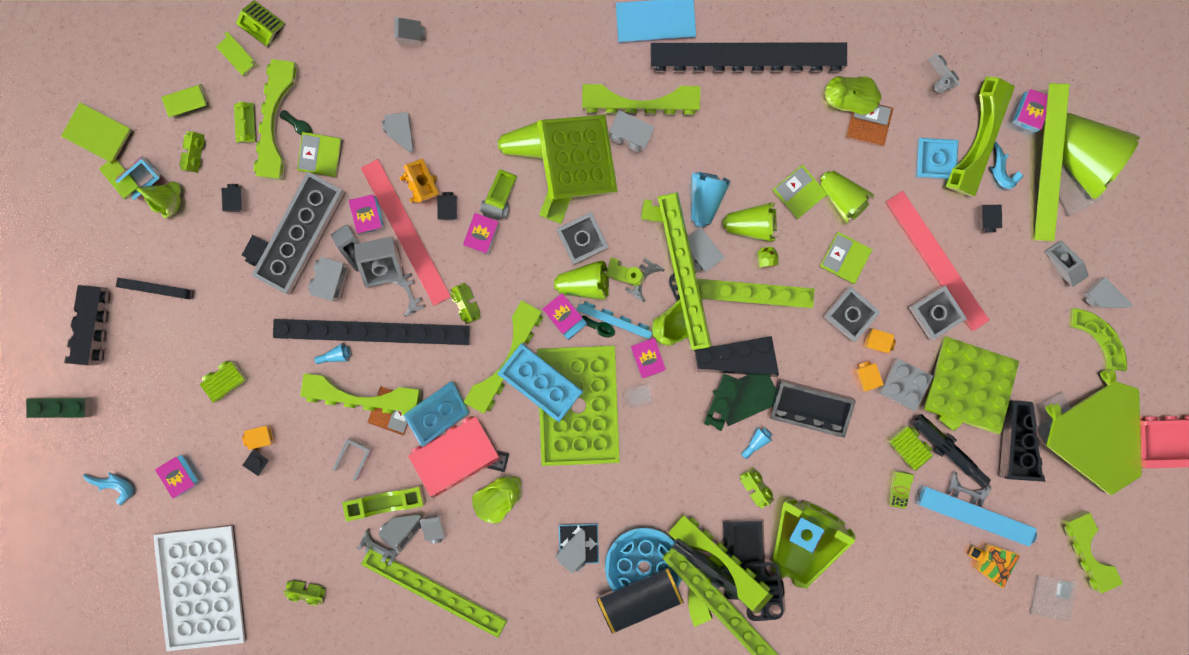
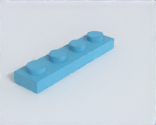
[577,301,652,339]

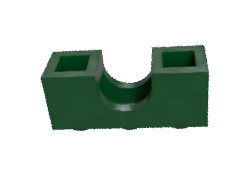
[26,397,92,418]

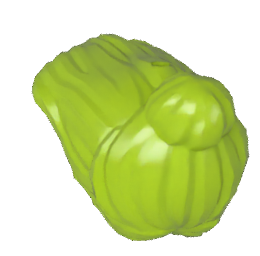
[825,76,882,115]
[136,181,181,219]
[652,299,688,346]
[472,476,522,524]

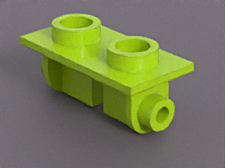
[234,102,256,143]
[179,131,204,173]
[450,283,481,325]
[740,467,774,509]
[283,580,326,606]

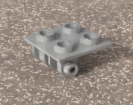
[928,53,960,93]

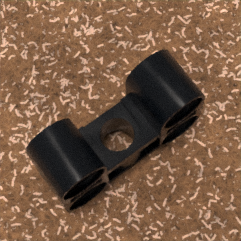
[743,560,786,621]

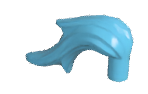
[989,141,1024,190]
[83,472,133,505]

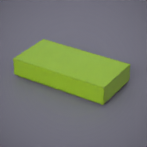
[99,158,140,199]
[485,169,517,209]

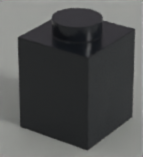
[221,184,246,213]
[437,192,459,220]
[978,204,1002,233]
[242,235,269,266]
[242,448,273,476]

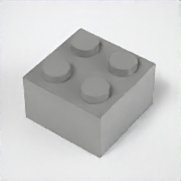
[609,110,655,153]
[556,212,609,265]
[688,227,725,273]
[354,236,403,287]
[308,257,349,302]
[908,286,967,340]
[823,287,881,342]
[877,358,933,411]

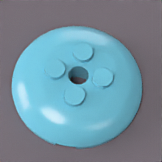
[605,528,682,590]

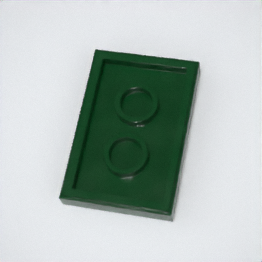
[712,375,776,426]

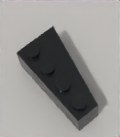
[64,285,108,366]
[694,336,779,377]
[999,400,1045,482]

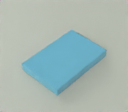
[404,382,470,447]

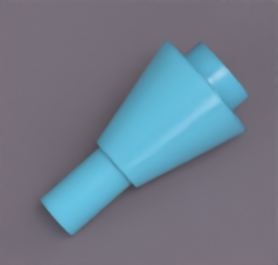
[314,343,351,364]
[742,427,773,459]

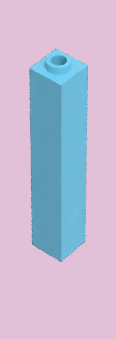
[916,485,1037,547]

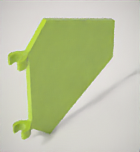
[1045,369,1142,495]

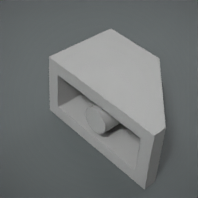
[394,17,426,44]
[382,112,415,153]
[330,224,360,272]
[1045,240,1089,287]
[1084,277,1133,308]
[420,513,446,544]
[378,514,422,553]
[555,527,586,574]

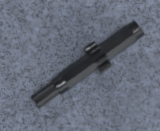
[912,414,991,488]
[671,538,741,601]

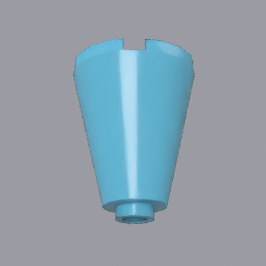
[692,172,731,227]

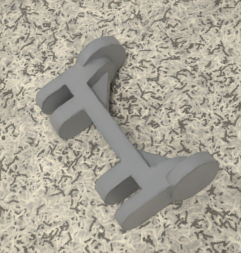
[625,258,665,302]
[390,273,425,317]
[946,471,991,507]
[357,529,399,566]

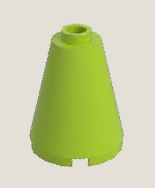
[498,119,545,158]
[821,170,875,224]
[723,202,777,241]
[554,260,609,300]

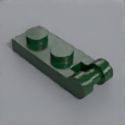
[703,373,742,431]

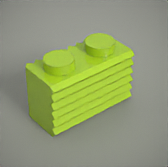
[200,360,248,403]
[888,426,933,471]

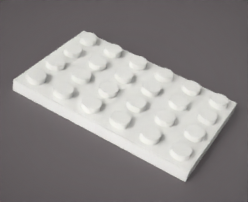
[153,526,245,651]

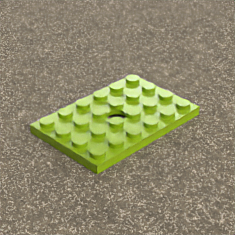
[537,346,620,466]

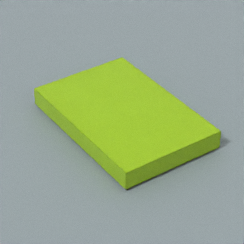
[61,102,132,164]

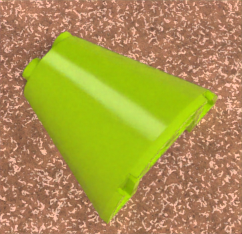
[1062,113,1140,200]
[771,499,856,589]

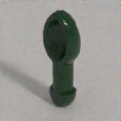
[279,110,313,136]
[582,315,615,338]

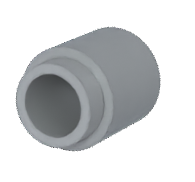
[480,200,510,220]

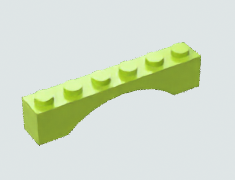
[253,59,298,180]
[946,76,1015,197]
[582,84,700,115]
[697,279,815,308]
[463,300,544,414]
[300,373,422,415]
[669,516,773,614]

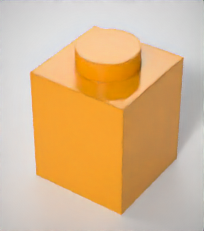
[864,328,896,354]
[855,360,884,392]
[242,425,274,450]

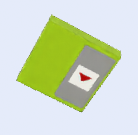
[297,131,342,177]
[772,164,827,219]
[819,232,873,284]

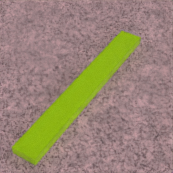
[1034,83,1070,241]
[658,192,712,350]
[662,548,778,655]
[361,549,508,638]

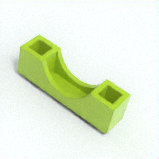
[342,485,425,521]
[1064,511,1123,594]

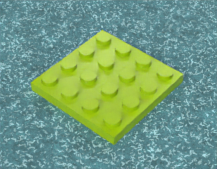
[537,115,618,200]
[924,336,1020,435]

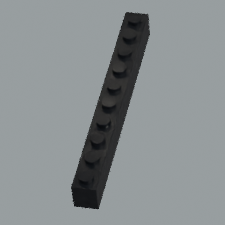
[650,42,847,72]
[273,319,472,345]

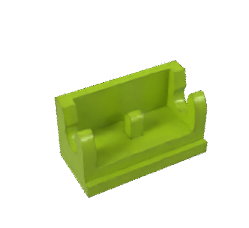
[161,84,207,117]

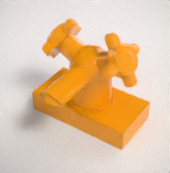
[400,158,439,203]

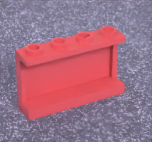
[1140,415,1189,468]
[408,416,501,498]

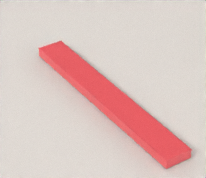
[361,159,451,306]
[886,191,990,331]

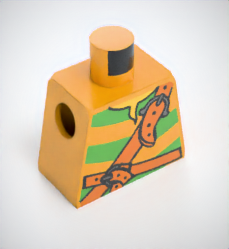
[969,543,1021,588]

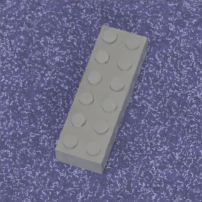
[251,171,345,294]

